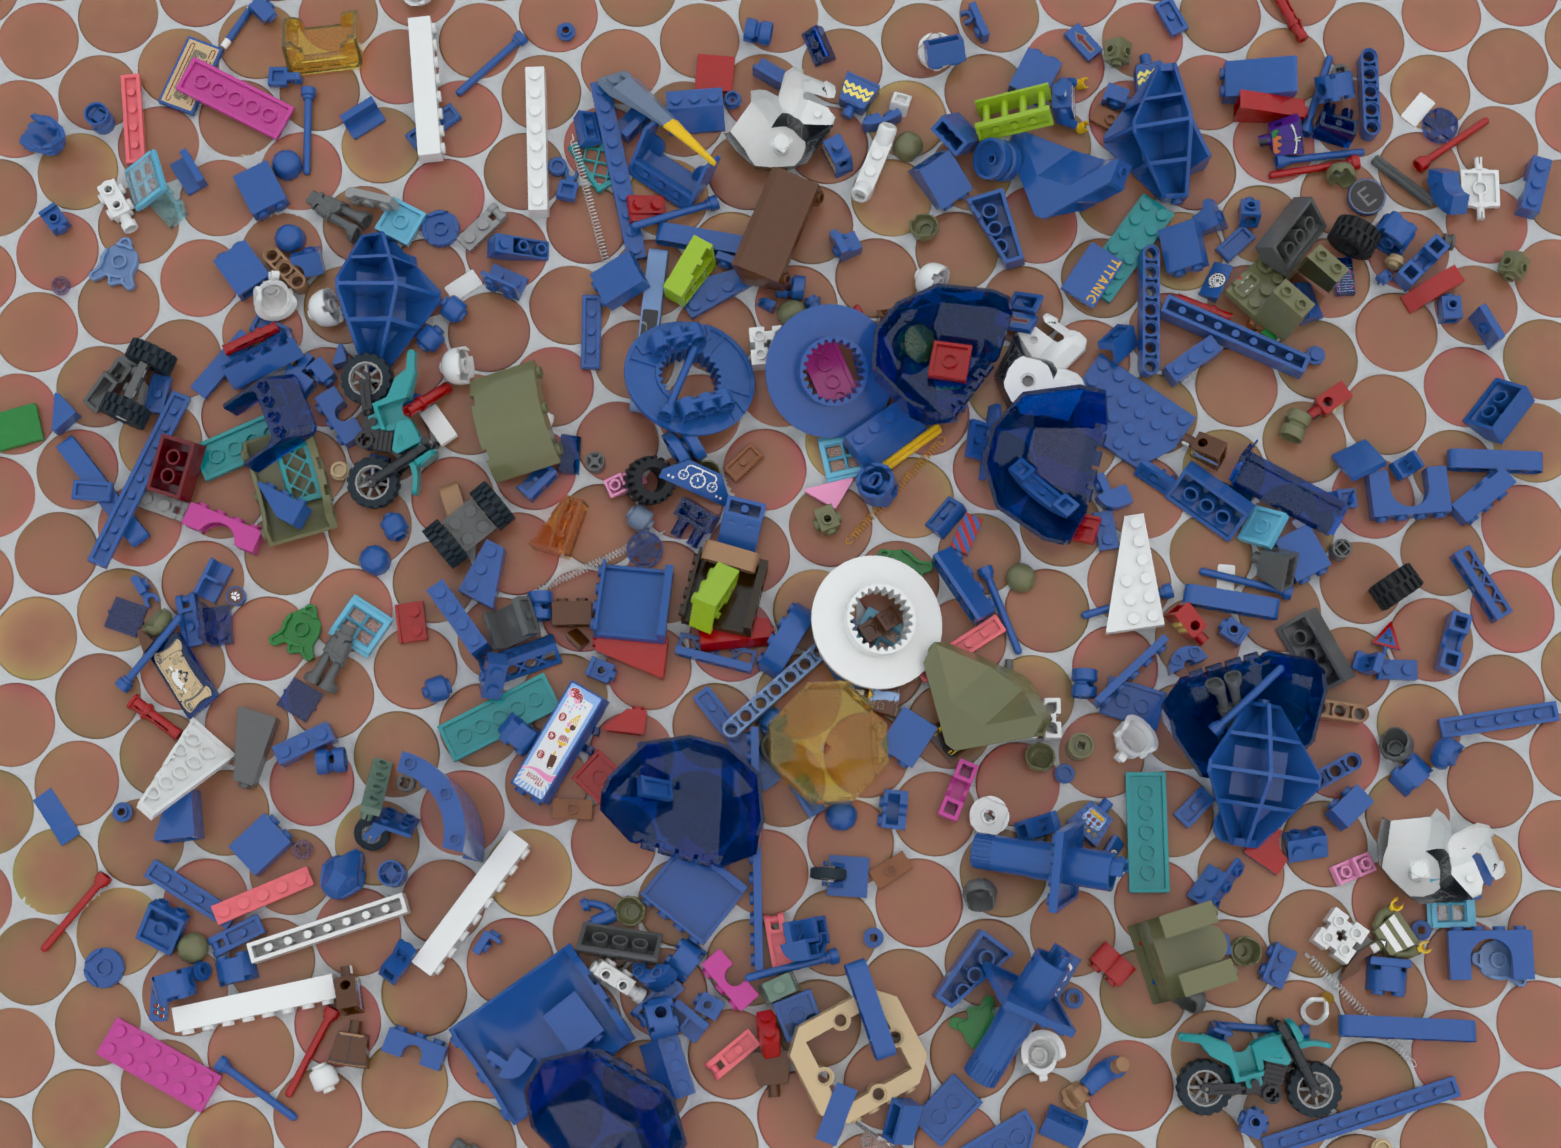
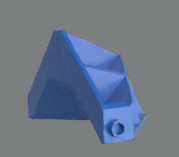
[1103,63,1193,205]
[1010,132,1132,219]
[335,231,441,373]
[1207,699,1322,849]

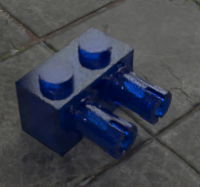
[1312,102,1359,149]
[670,497,721,549]

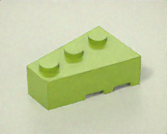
[663,235,717,307]
[689,562,740,634]

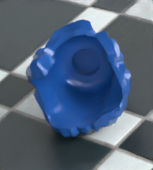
[19,113,66,156]

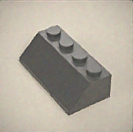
[1255,197,1327,277]
[1276,607,1356,698]
[576,922,663,965]

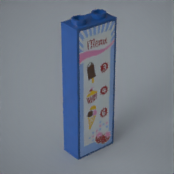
[511,680,610,806]

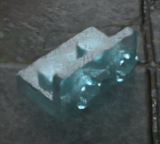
[149,185,189,229]

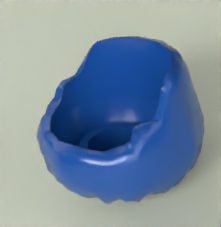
[1430,737,1465,770]

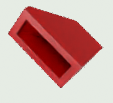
[604,706,648,737]

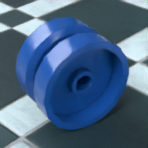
[973,138,1022,182]
[662,431,707,464]

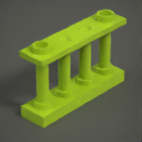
[975,82,1054,142]

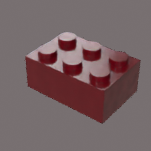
[146,433,207,502]

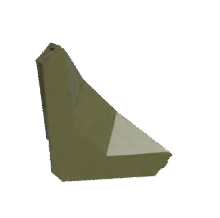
[923,642,1053,751]

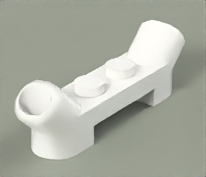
[850,122,897,203]

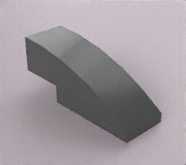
[83,356,135,413]

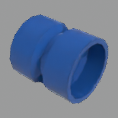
[743,18,774,46]
[84,102,116,135]
[776,275,806,301]
[527,590,553,622]
[1071,668,1098,699]
[315,747,348,775]
[377,860,408,888]

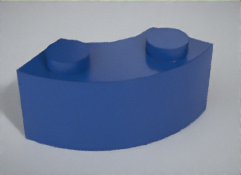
[1427,168,1470,215]

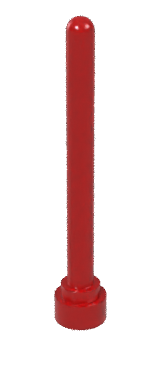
[1413,117,1489,173]
[1268,154,1361,179]
[41,871,112,952]
[285,1005,341,1098]

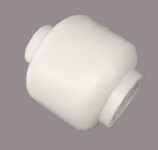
[309,1062,339,1094]

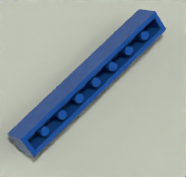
[1160,294,1311,379]

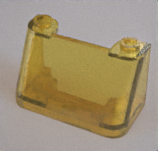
[281,10,363,75]

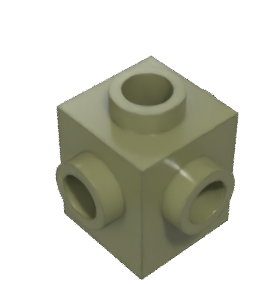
[1104,36,1132,68]
[1497,251,1530,282]
[813,503,842,536]

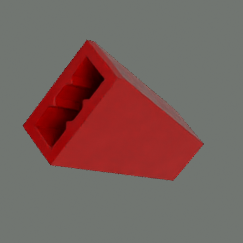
[1233,90,1308,123]
[698,617,775,652]
[592,636,669,680]

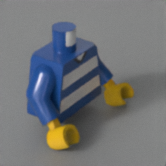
[1052,77,1089,134]

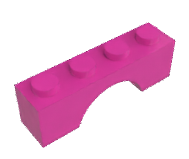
[181,502,264,556]

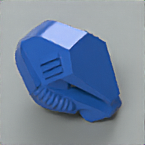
[320,848,366,900]

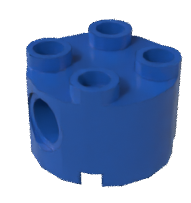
[1314,71,1355,104]
[1376,211,1417,256]
[856,462,898,508]
[150,966,197,1005]
[642,995,679,1041]

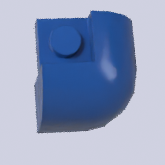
[780,915,830,961]

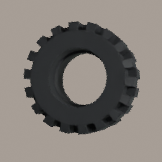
[1327,214,1382,260]
[623,455,676,506]
[1368,563,1424,611]

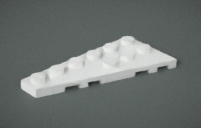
[1105,513,1165,635]
[137,717,235,820]

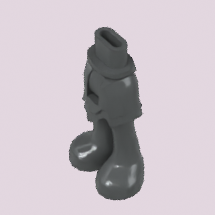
[306,190,373,244]
[303,623,356,695]
[1205,670,1242,731]

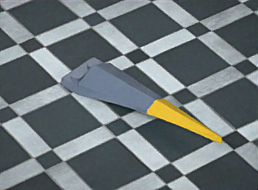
[597,70,716,166]

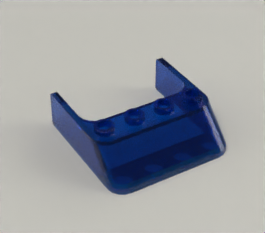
[223,374,317,473]

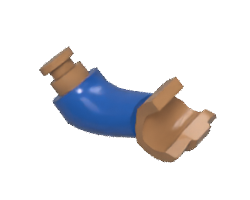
[1061,1056,1129,1111]

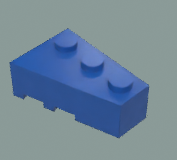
[1450,464,1517,526]
[458,539,507,611]

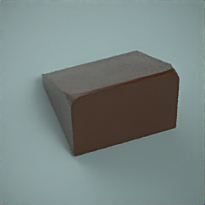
[565,628,590,651]
[137,629,155,653]

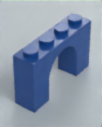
[1364,465,1452,523]
[426,579,493,661]
[1445,926,1535,980]

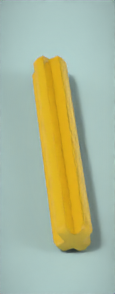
[882,423,942,469]

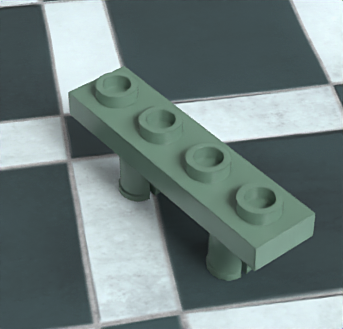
[359,757,393,821]

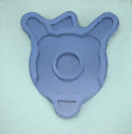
[89,237,139,291]
[1471,940,1527,987]

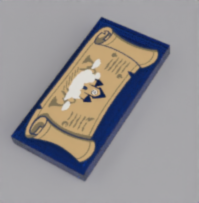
[151,632,220,719]

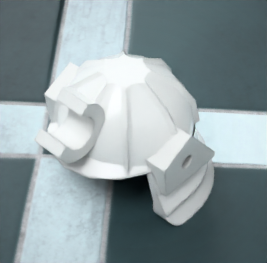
[253,270,297,321]
[1113,715,1159,763]
[1020,1030,1066,1082]

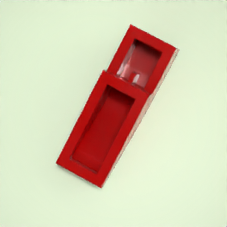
[1400,265,1465,314]

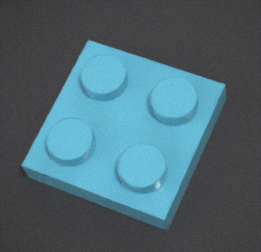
[374,196,427,247]
[1237,505,1289,550]

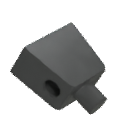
[1251,547,1299,591]

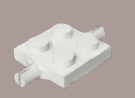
[1459,157,1500,221]

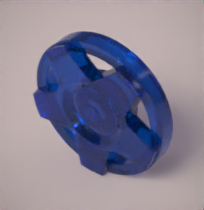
[1422,108,1458,143]
[626,531,663,568]

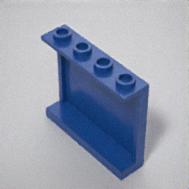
[590,558,674,644]
[640,837,748,946]

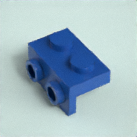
[1282,826,1328,863]

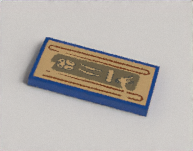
[158,36,224,117]

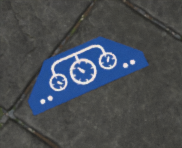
[659,460,728,506]

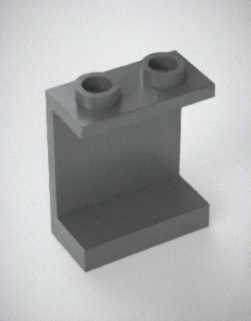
[483,596,541,650]

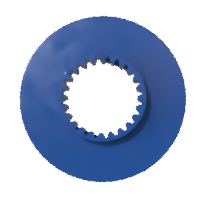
[765,304,895,438]
[624,321,755,436]

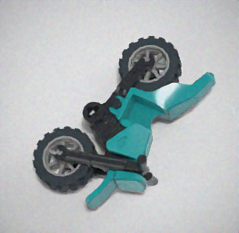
[340,349,440,509]
[1175,1017,1343,1118]

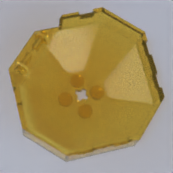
[768,681,889,805]

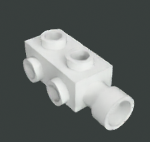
[97,178,138,234]
[589,957,647,1004]

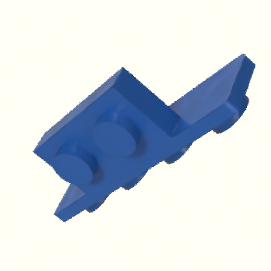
[964,403,1002,481]
[1186,857,1245,908]

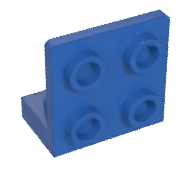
[480,263,529,300]

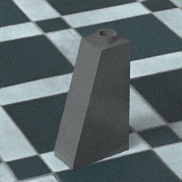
[233,706,280,790]

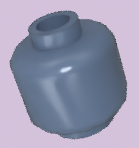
[625,504,655,533]

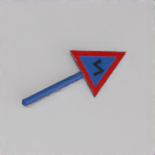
[1371,621,1400,681]

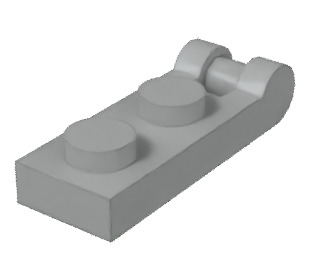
[345,187,400,212]
[457,203,508,253]
[138,490,190,523]

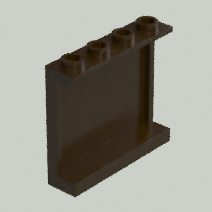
[678,547,768,638]

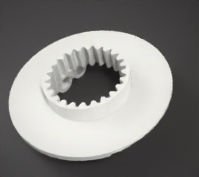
[811,555,942,690]

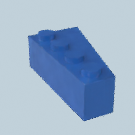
[966,188,1025,270]

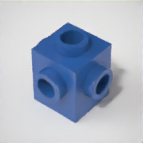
[1236,1106,1269,1140]

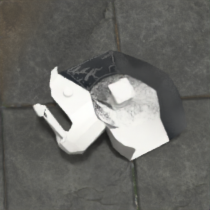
[724,67,836,171]
[994,313,1087,433]
[1377,809,1506,904]

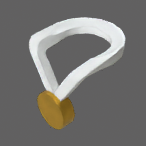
[1300,991,1335,1026]

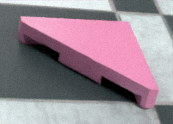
[804,478,854,510]

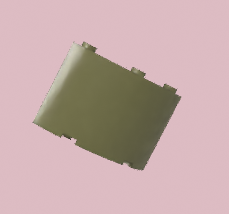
[470,360,563,483]
[240,423,338,547]

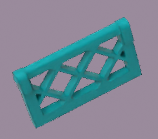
[568,140,611,194]
[274,441,322,502]

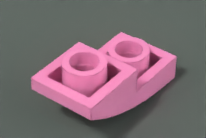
[603,472,649,499]
[1329,851,1377,886]

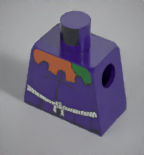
[1258,113,1304,155]

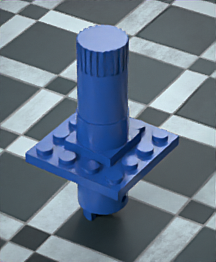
[970,818,1129,913]
[964,943,1076,1088]

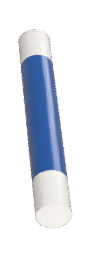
[220,1,252,50]

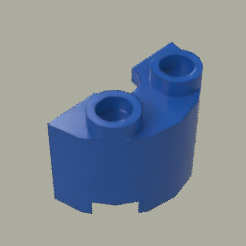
[1166,645,1208,676]
[498,712,540,757]
[1388,752,1433,797]
[877,789,909,831]
[663,938,708,984]
[215,950,259,987]
[632,963,678,992]
[1365,965,1407,997]

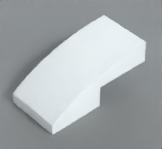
[420,404,458,447]

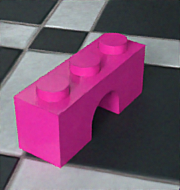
[937,758,979,823]
[701,949,760,1011]

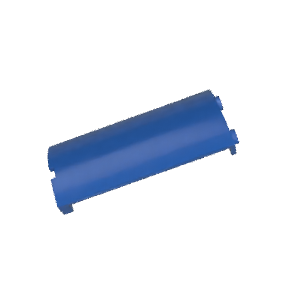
[397,751,485,863]
[449,943,636,1125]

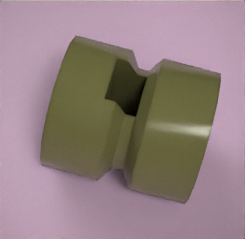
[1278,408,1312,444]
[1065,733,1094,761]

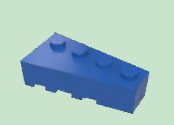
[221,328,304,390]
[932,929,1015,1008]

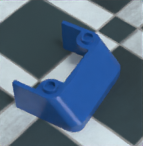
[628,121,721,208]

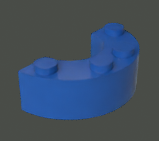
[756,602,811,679]

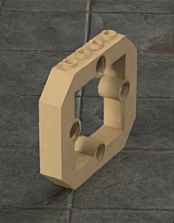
[787,990,928,1124]

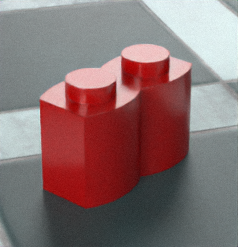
[1088,941,1136,987]
[756,1009,781,1059]

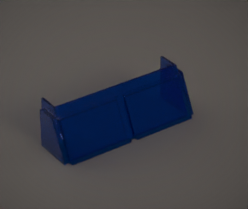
[1229,439,1355,536]

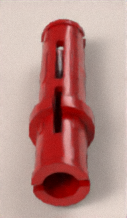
[1274,0,1309,43]
[1177,293,1233,320]
[222,321,280,357]
[402,382,452,418]

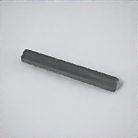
[1371,155,1434,207]

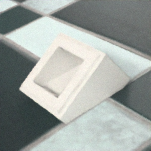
[888,91,912,118]

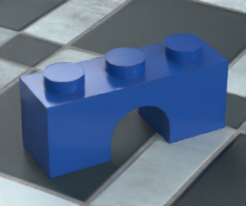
[1514,155,1552,220]
[1392,233,1450,292]
[1161,335,1223,388]
[315,386,363,449]
[1433,610,1473,675]
[272,721,339,767]
[381,1025,450,1071]

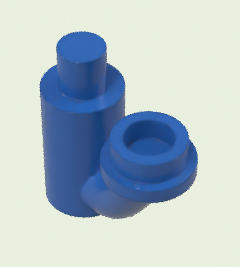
[580,897,618,925]

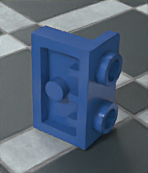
[1258,942,1297,990]

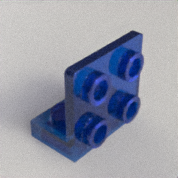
[196,602,234,647]

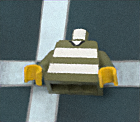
[1366,897,1433,959]

